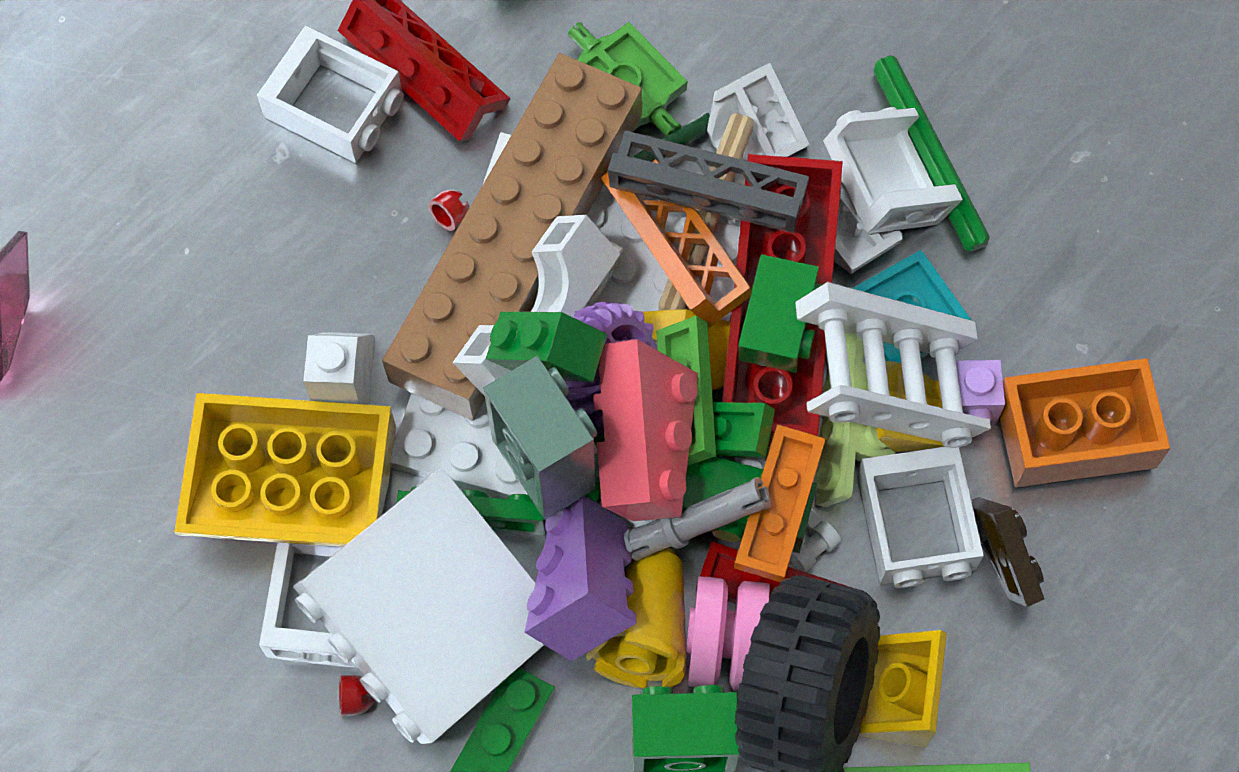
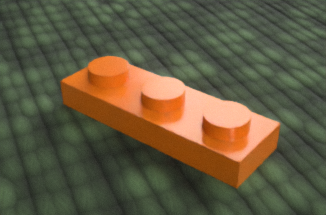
[734,425,825,582]

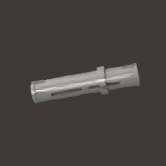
[624,477,771,561]

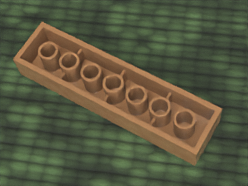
[382,53,642,421]

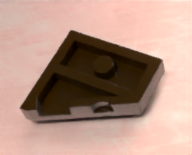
[971,497,1045,607]

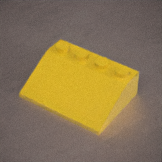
[174,393,396,547]

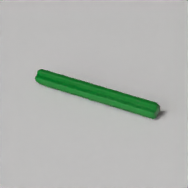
[873,55,990,252]

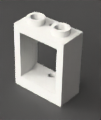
[257,26,404,163]
[857,447,984,588]
[259,542,359,668]

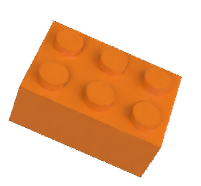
[1000,358,1171,488]

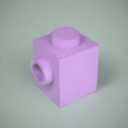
[956,360,1005,425]

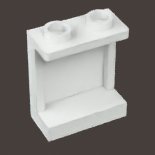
[823,107,963,234]

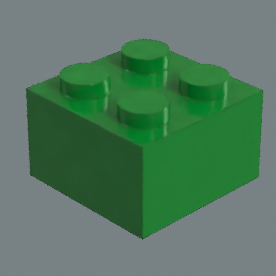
[631,685,739,772]

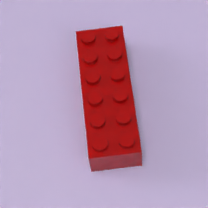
[722,154,843,447]

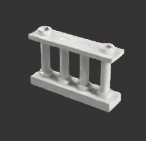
[795,282,991,448]

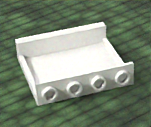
[293,467,544,744]

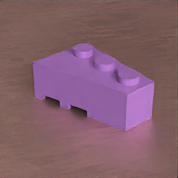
[524,496,636,661]

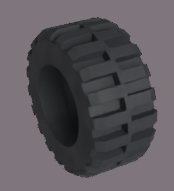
[735,575,880,772]

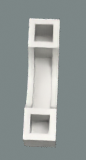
[453,215,621,396]

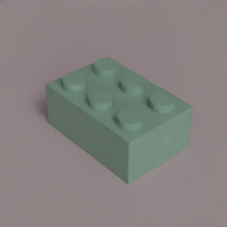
[483,356,598,520]

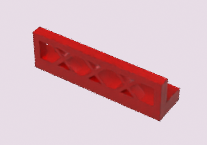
[337,0,511,142]

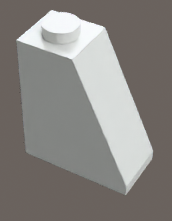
[303,332,374,405]

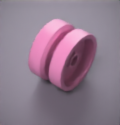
[686,576,769,691]

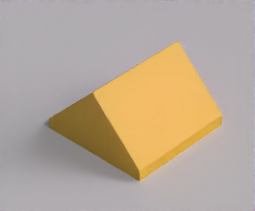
[859,630,947,748]

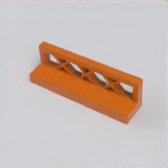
[601,159,752,328]

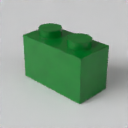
[738,254,824,373]
[486,312,607,382]

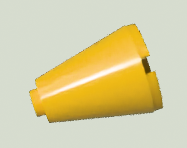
[585,548,687,689]

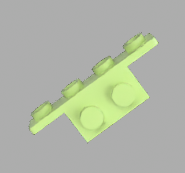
[815,332,896,507]

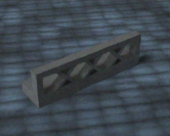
[608,131,809,233]

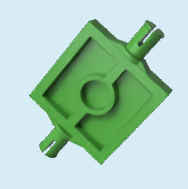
[567,22,688,136]

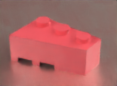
[593,339,698,521]

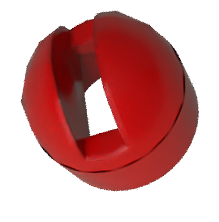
[428,190,469,231]
[339,675,374,716]

